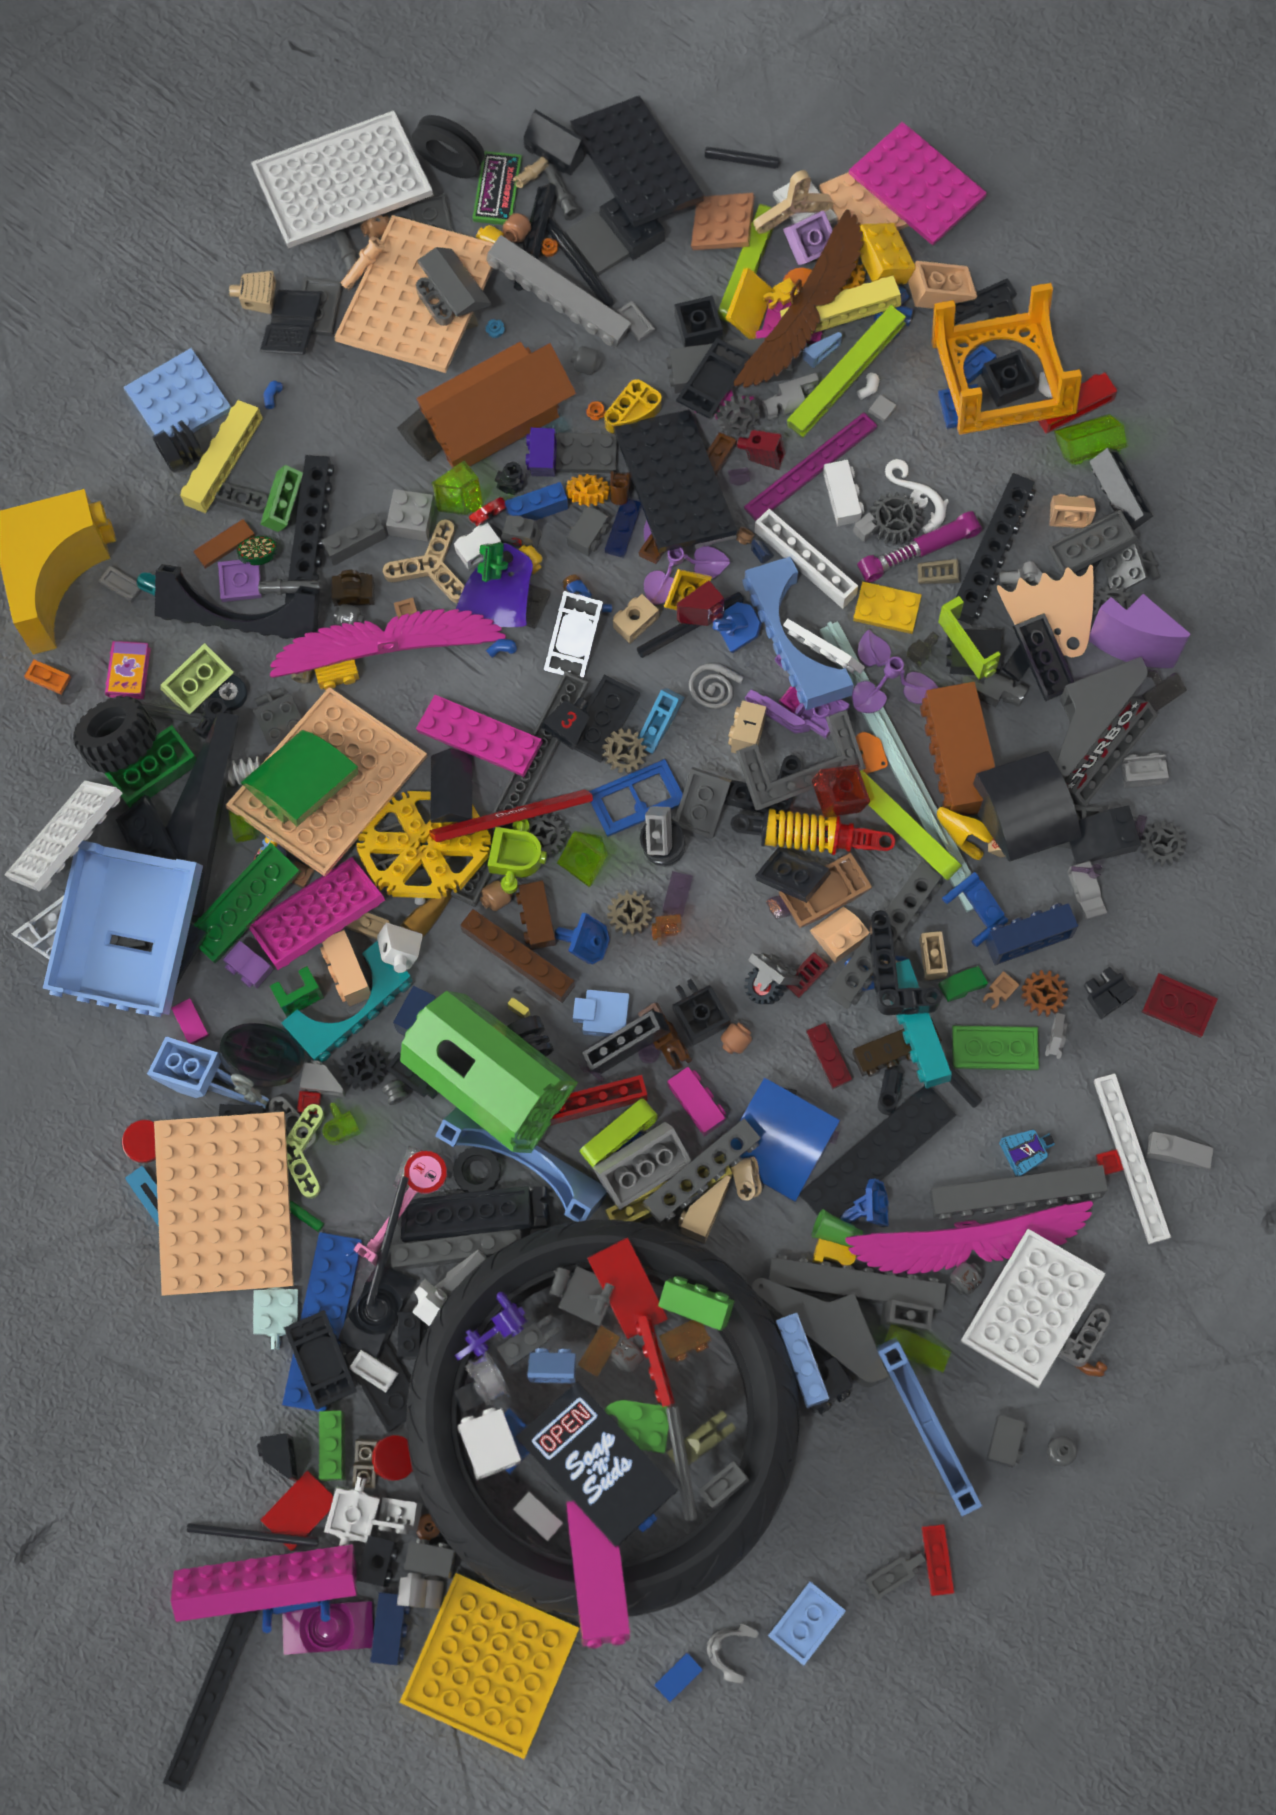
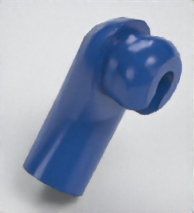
[263,380,283,409]
[486,639,517,658]

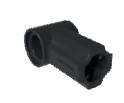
[877,1069,903,1115]

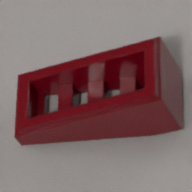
[785,952,829,998]

